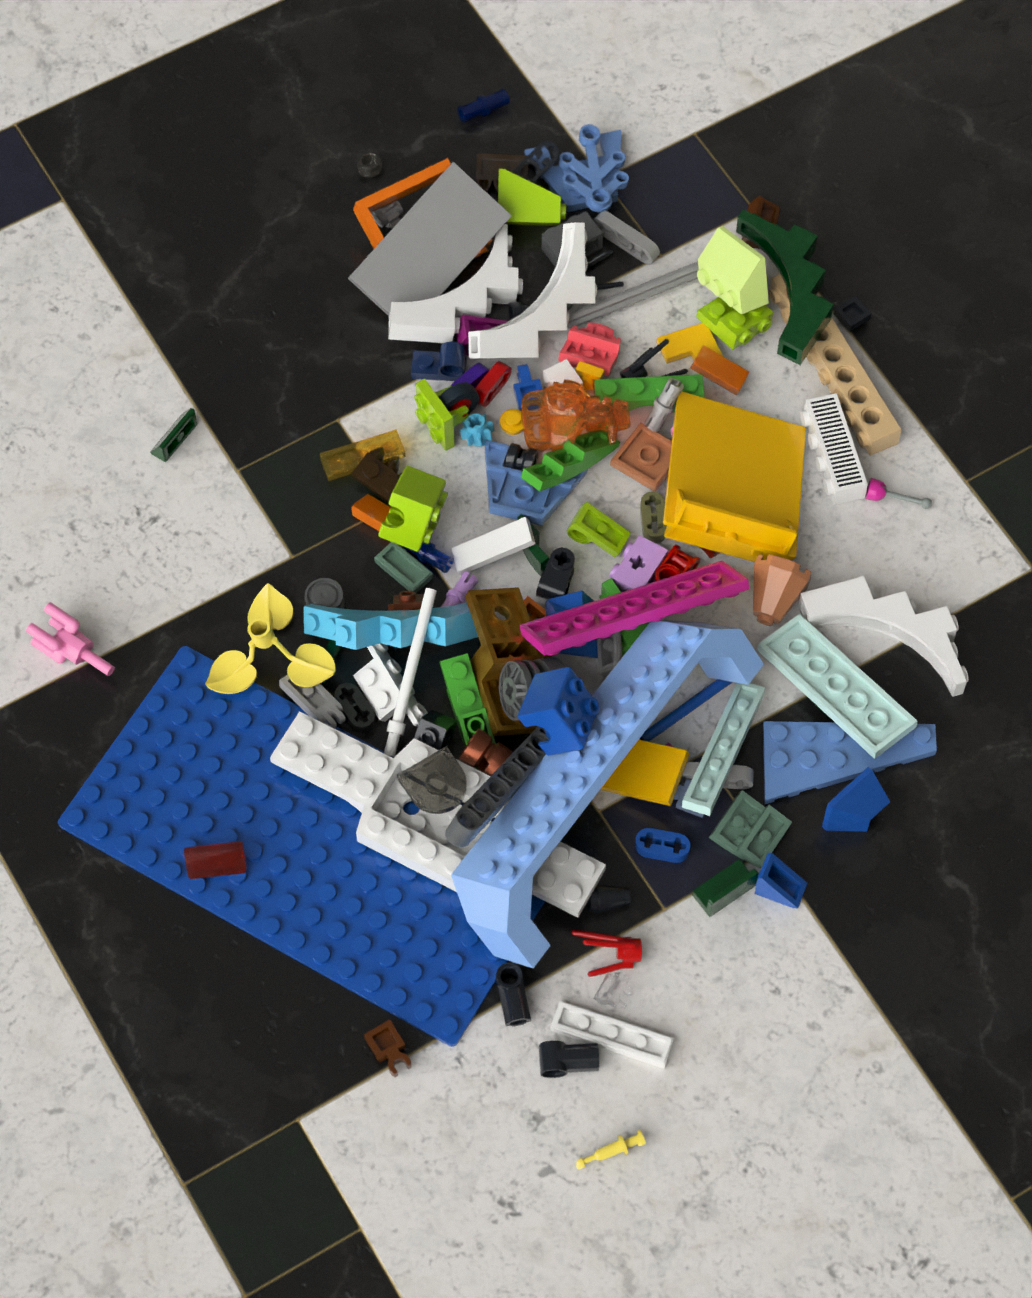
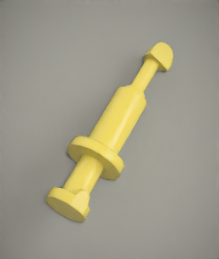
[576,1130,646,1169]

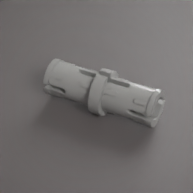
[644,378,684,432]

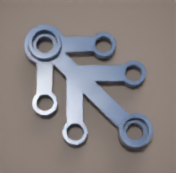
[558,124,629,212]

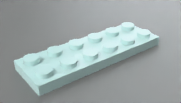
[757,614,917,759]

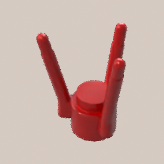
[571,930,642,977]

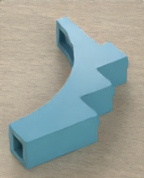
[304,602,478,650]

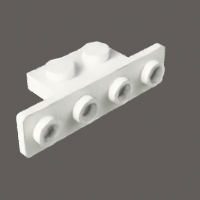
[353,643,427,727]

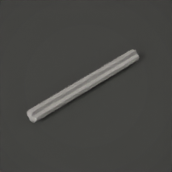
[567,261,699,329]

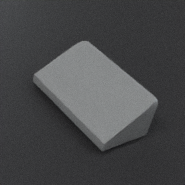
[597,631,622,677]

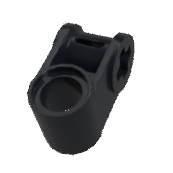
[536,547,575,600]

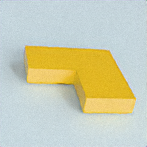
[656,323,723,364]

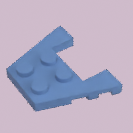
[524,130,622,212]
[485,440,588,526]

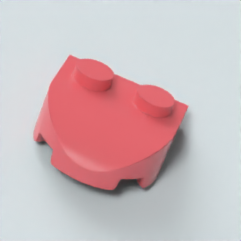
[558,323,621,376]

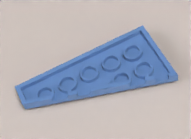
[763,721,937,805]

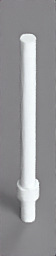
[384,588,437,757]

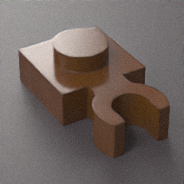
[364,1019,412,1077]

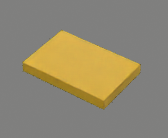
[600,740,689,806]

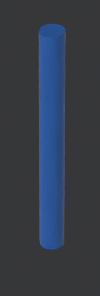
[640,679,733,742]

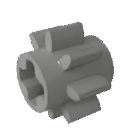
[371,201,403,229]

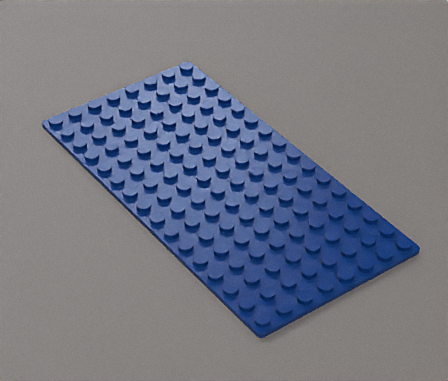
[58,646,545,1047]

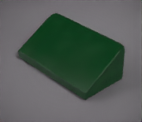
[150,408,198,462]

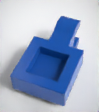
[513,364,546,412]

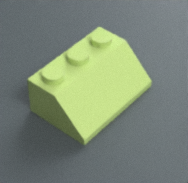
[697,226,769,314]

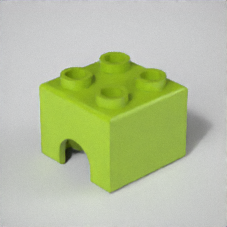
[378,466,448,551]

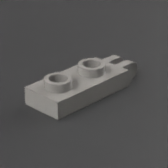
[279,674,346,728]

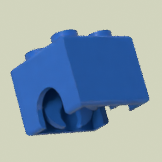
[517,667,599,756]

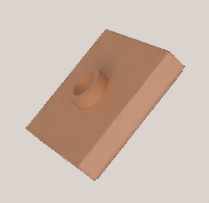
[610,423,672,492]

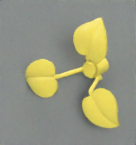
[205,583,336,694]

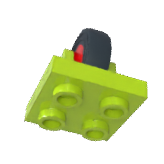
[414,378,480,451]

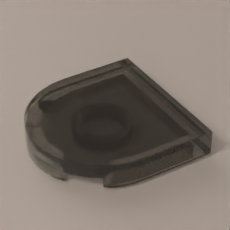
[397,746,467,814]

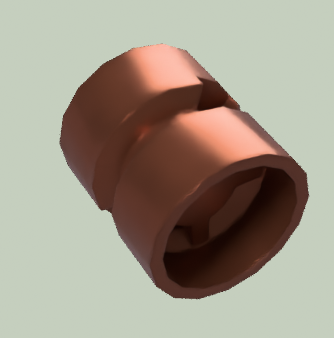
[458,728,513,776]

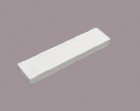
[550,1000,674,1069]

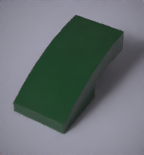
[517,514,549,577]

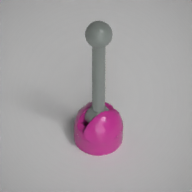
[865,478,932,509]

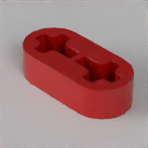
[475,361,512,407]

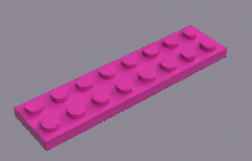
[520,561,749,656]

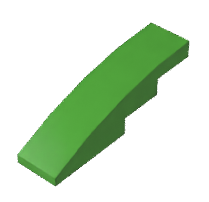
[521,429,620,491]

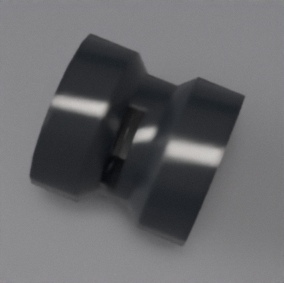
[505,443,539,471]

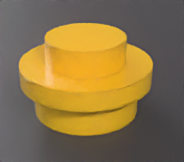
[500,409,527,435]

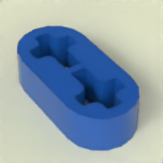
[635,828,690,863]

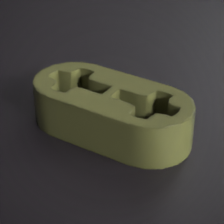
[640,491,667,543]

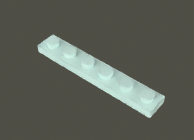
[682,683,765,816]

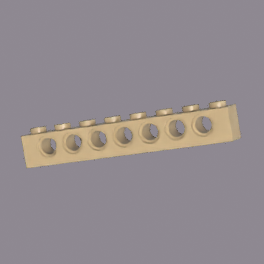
[768,274,901,456]

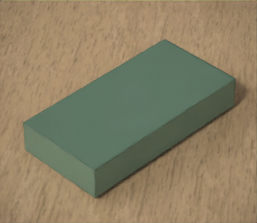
[374,542,433,593]

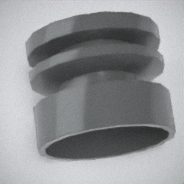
[499,657,566,721]

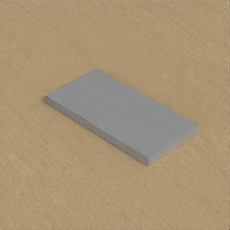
[348,162,512,316]

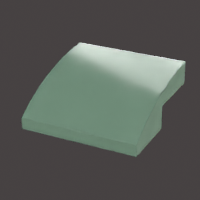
[708,790,792,868]

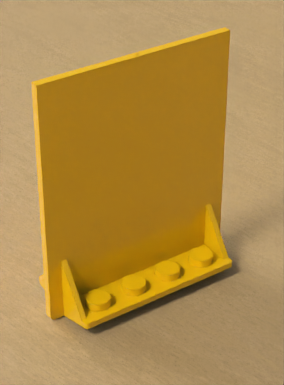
[663,391,806,562]

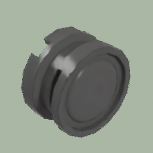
[304,578,345,609]

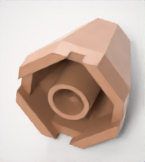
[753,555,811,626]

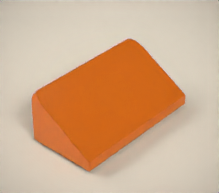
[690,345,749,395]
[351,494,391,531]

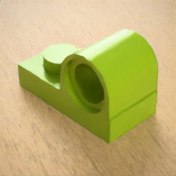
[566,502,631,557]

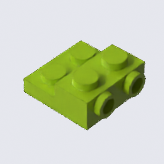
[696,297,774,350]

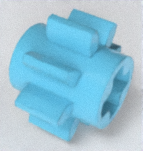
[460,414,495,447]

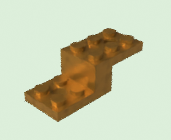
[465,587,544,736]

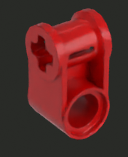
[654,545,700,582]

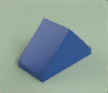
[754,853,807,908]

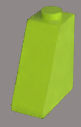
[498,169,566,226]

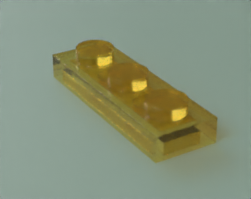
[319,429,406,481]

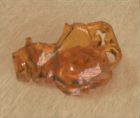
[521,379,631,451]

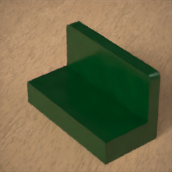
[692,859,759,917]

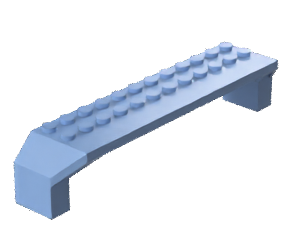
[451,620,764,968]

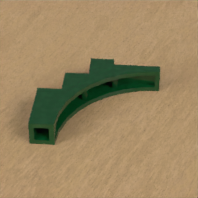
[736,209,834,365]

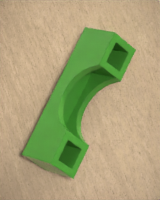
[594,374,705,420]

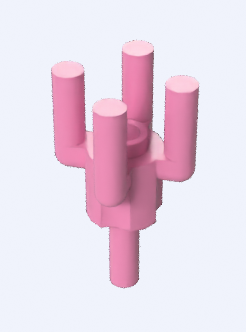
[26,602,115,676]

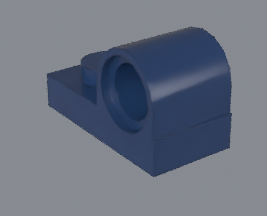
[411,342,467,381]

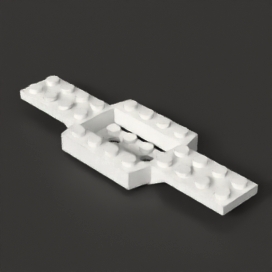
[270,711,606,917]

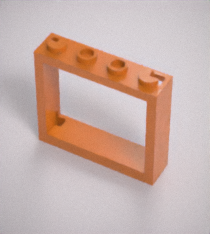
[353,158,492,258]

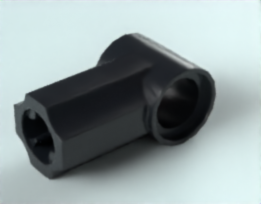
[496,963,531,1027]
[539,1040,599,1078]

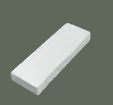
[452,517,536,575]

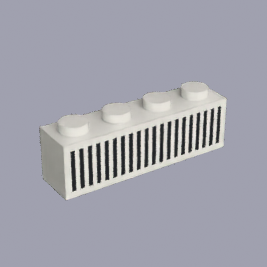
[800,393,868,505]

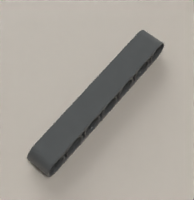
[445,726,549,847]

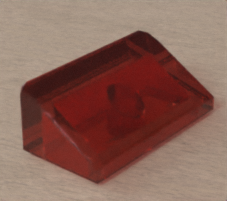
[184,841,247,879]

